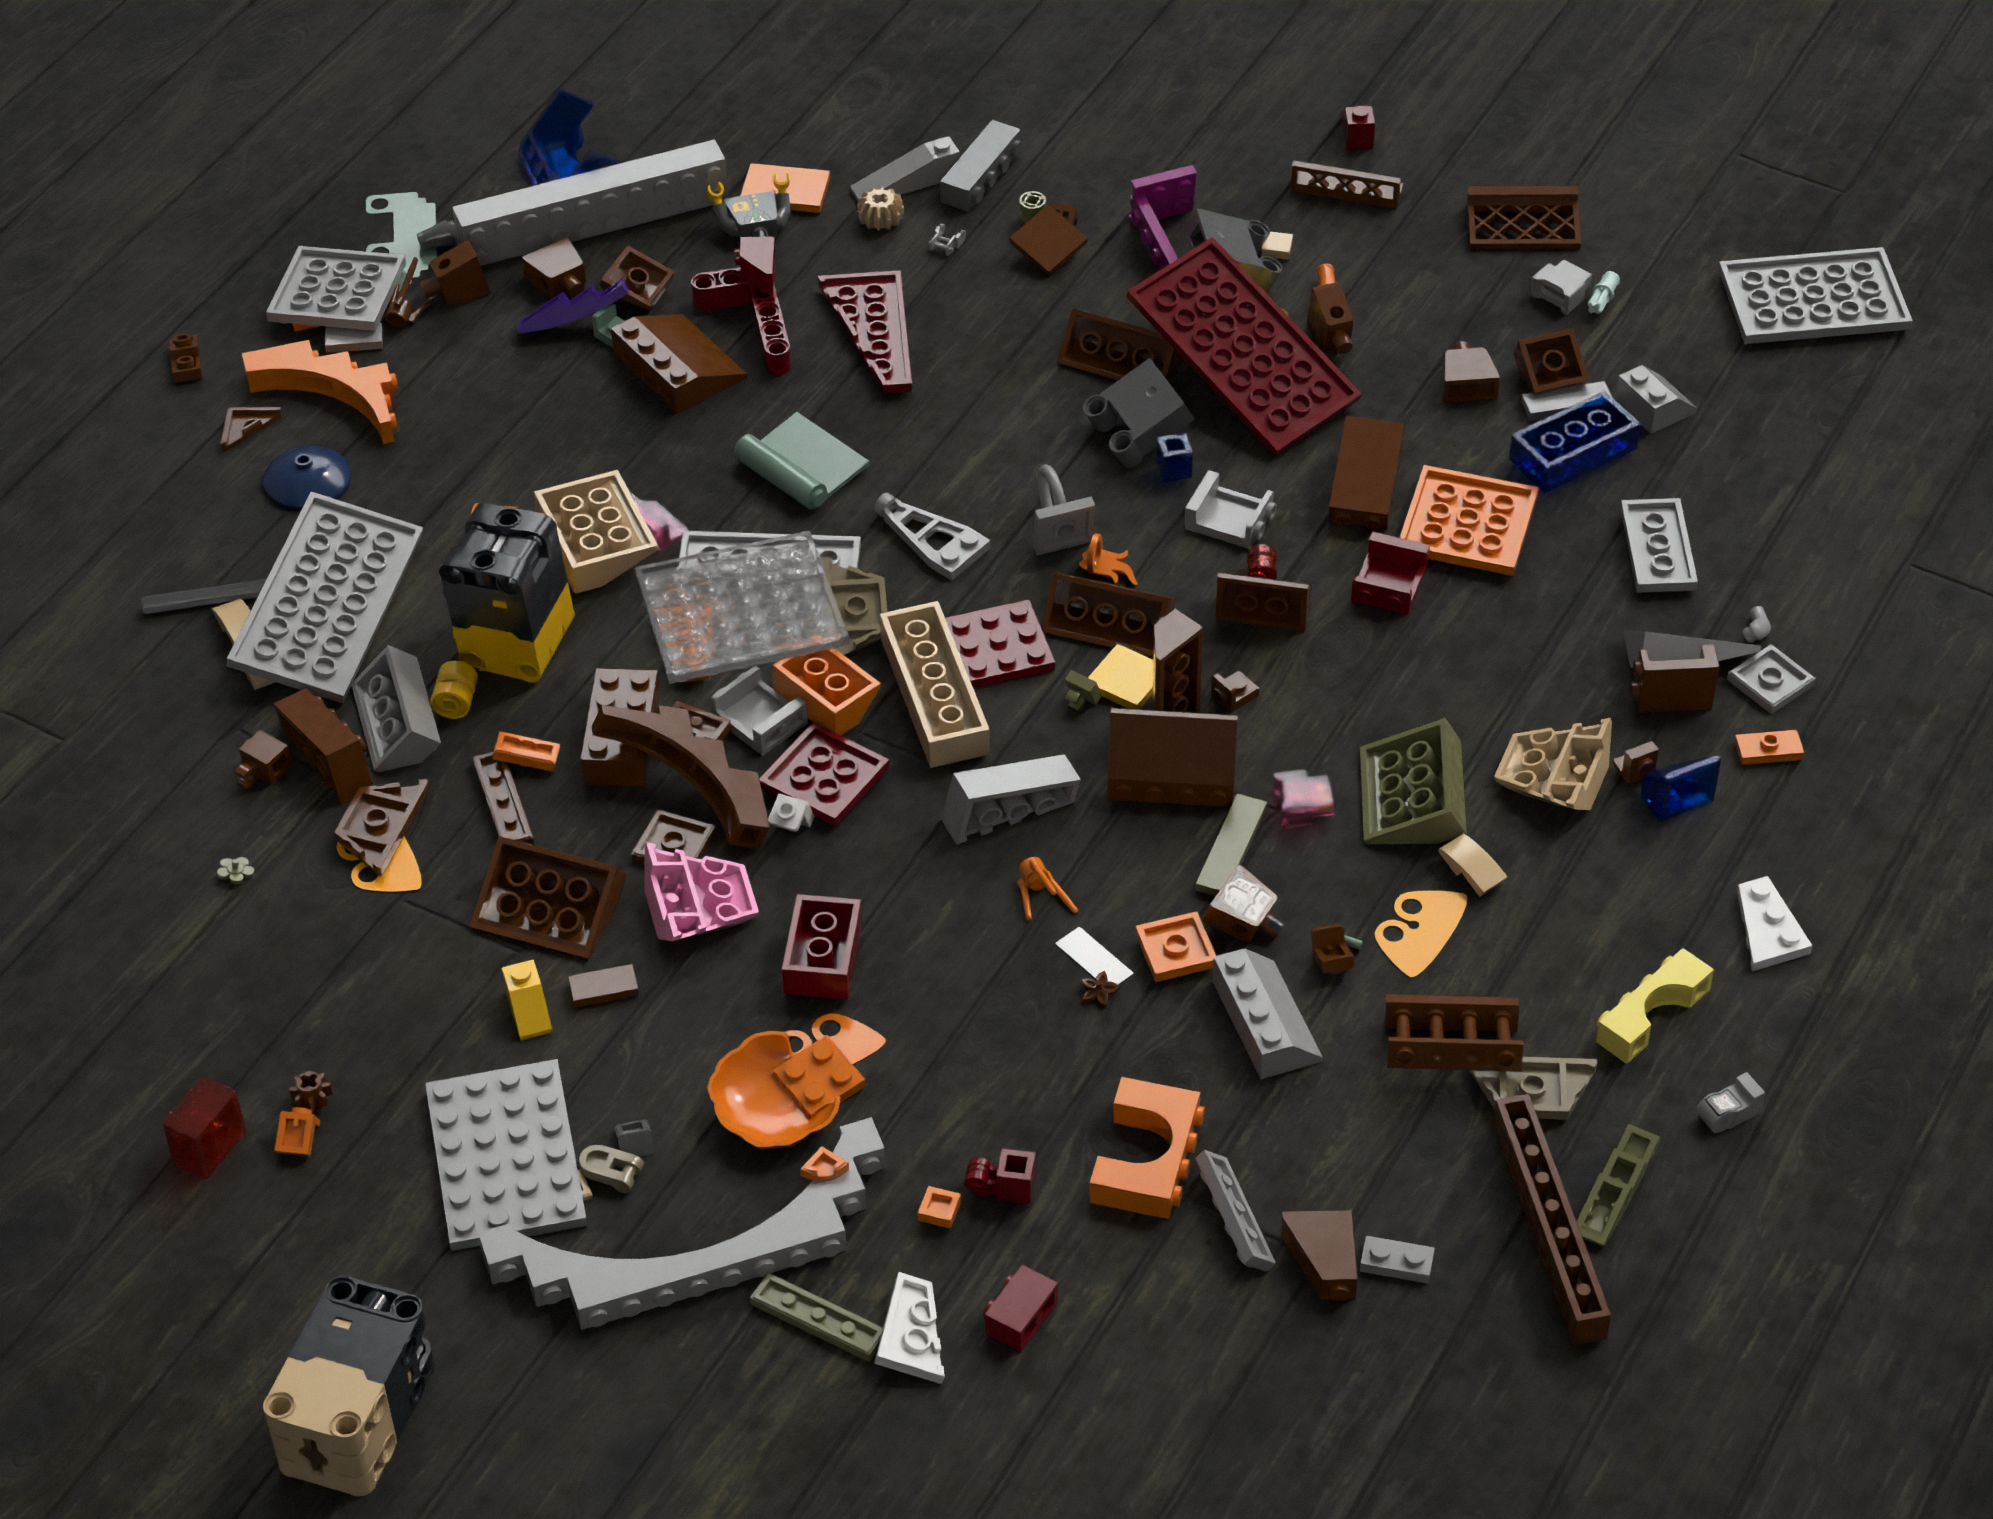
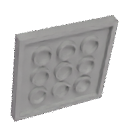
[266,246,406,331]

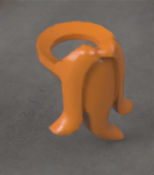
[1079,533,1138,586]

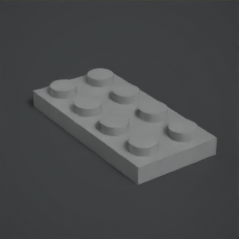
[1620,498,1698,593]

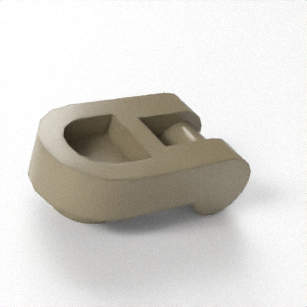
[579,1145,644,1193]

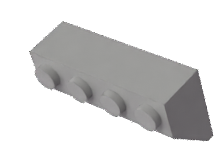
[351,645,441,772]
[1213,948,1323,1079]

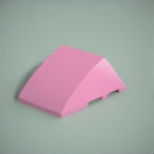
[644,842,759,941]

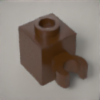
[234,730,292,790]

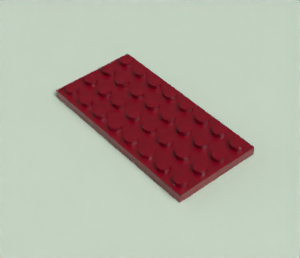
[1126,237,1362,457]

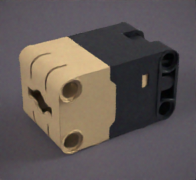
[263,1276,435,1497]

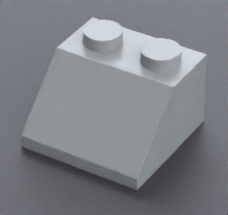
[1616,365,1698,434]

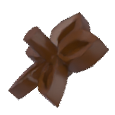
[1082,971,1120,1008]

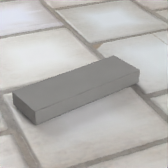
[1521,381,1613,421]

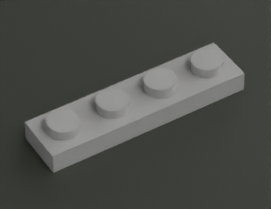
[1195,1150,1276,1272]

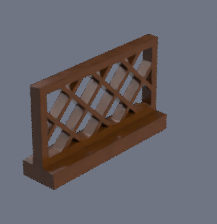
[1466,186,1581,249]

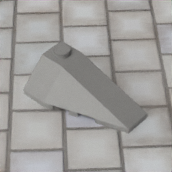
[850,136,960,202]
[1624,630,1761,667]

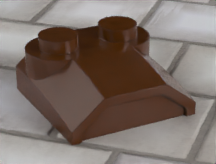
[599,245,676,310]

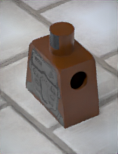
[1202,864,1285,942]

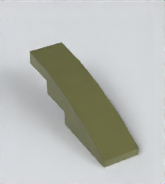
[1577,1124,1660,1247]

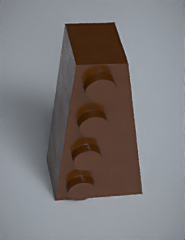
[273,688,373,806]

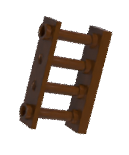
[1384,994,1524,1072]

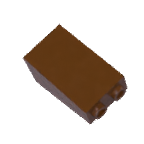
[1329,416,1404,529]

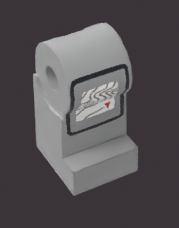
[1696,1072,1765,1133]

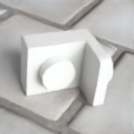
[768,794,815,832]

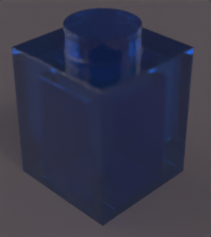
[1157,433,1193,482]

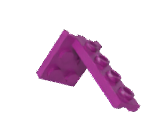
[1128,165,1197,269]

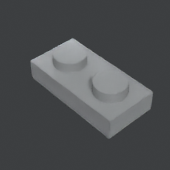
[1360,1236,1435,1284]

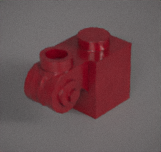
[964,1148,1036,1204]

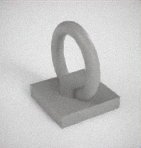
[1033,465,1095,556]

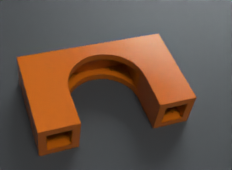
[1090,1077,1205,1219]

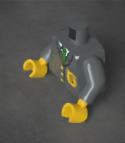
[706,172,791,244]

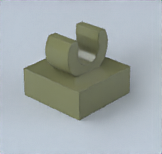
[1064,670,1102,711]

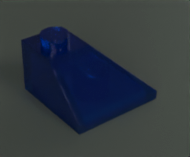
[1640,755,1721,822]

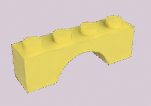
[1596,948,1714,1064]

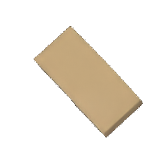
[1438,833,1507,897]

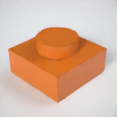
[918,1186,961,1229]

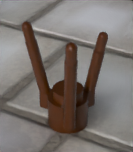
[384,257,435,328]

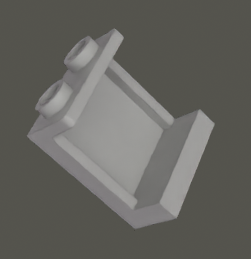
[1185,470,1277,549]
[711,666,808,756]

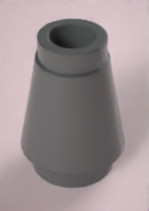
[417,219,457,249]

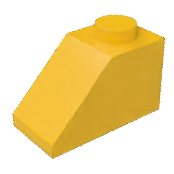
[502,959,553,1041]

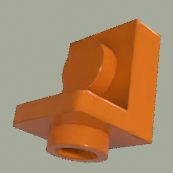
[274,1107,320,1157]

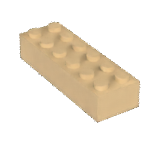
[880,601,990,768]

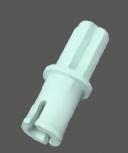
[1587,271,1620,314]

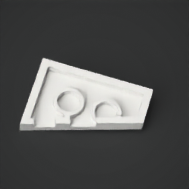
[1737,876,1812,971]
[874,1272,945,1384]

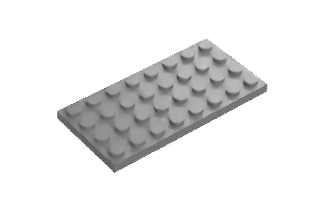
[226,492,423,703]

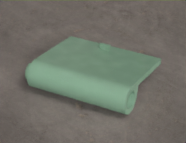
[734,412,870,510]

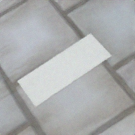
[1055,927,1133,985]

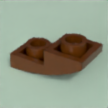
[169,334,203,383]

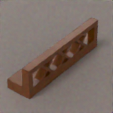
[1291,161,1404,209]

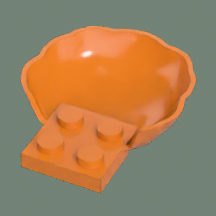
[707,1031,866,1150]

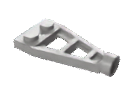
[874,493,990,581]

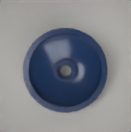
[263,446,351,511]

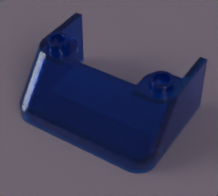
[518,88,624,186]

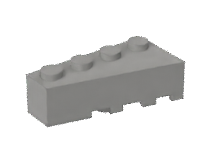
[941,754,1081,845]

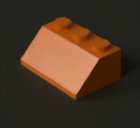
[773,636,881,735]

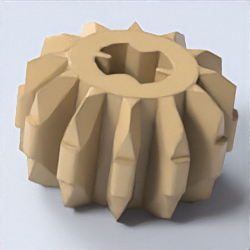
[857,187,904,231]

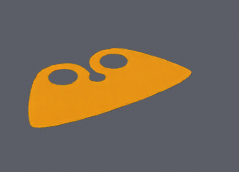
[337,836,422,892]
[1375,891,1467,977]

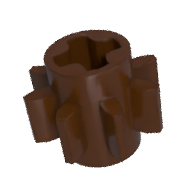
[289,1070,333,1113]

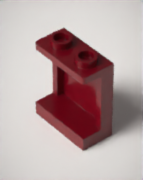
[1351,532,1430,615]

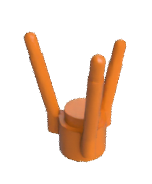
[1017,857,1078,921]

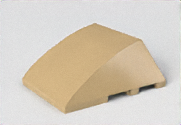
[1494,718,1612,810]

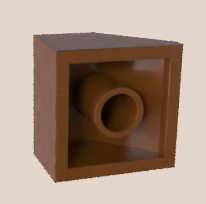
[1513,328,1589,395]

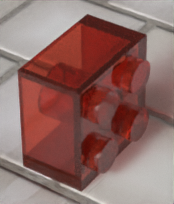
[162,1076,247,1180]

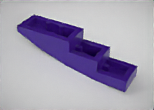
[517,279,629,334]

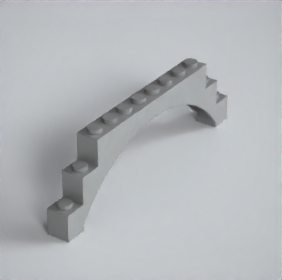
[478,1117,886,1330]

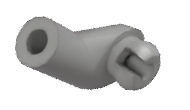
[1742,606,1771,643]

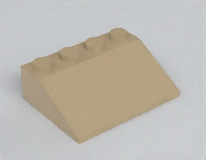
[534,470,658,594]

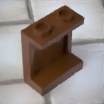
[1630,644,1719,713]

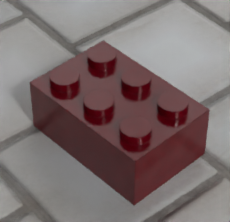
[782,894,863,1000]

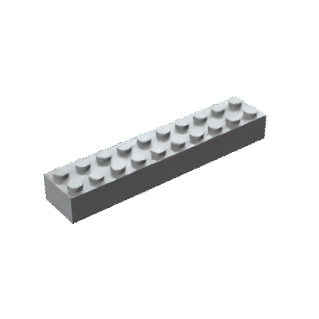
[452,139,728,266]

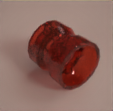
[1247,544,1277,580]

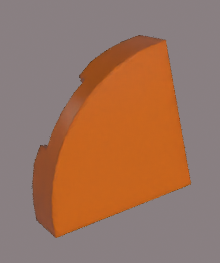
[801,1146,849,1181]

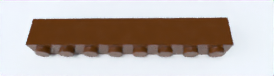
[1493,1094,1611,1345]

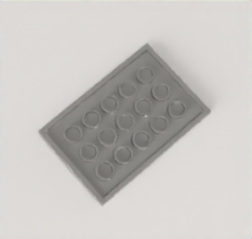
[1718,247,1913,344]
[425,1059,588,1251]

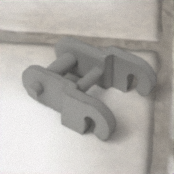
[929,223,966,256]

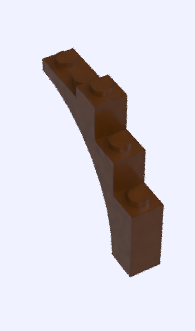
[591,705,770,849]

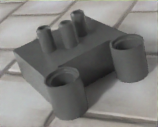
[1185,208,1282,293]
[1083,358,1195,468]

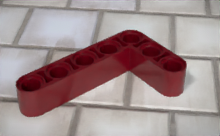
[691,267,791,376]

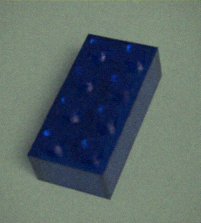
[1509,391,1641,494]

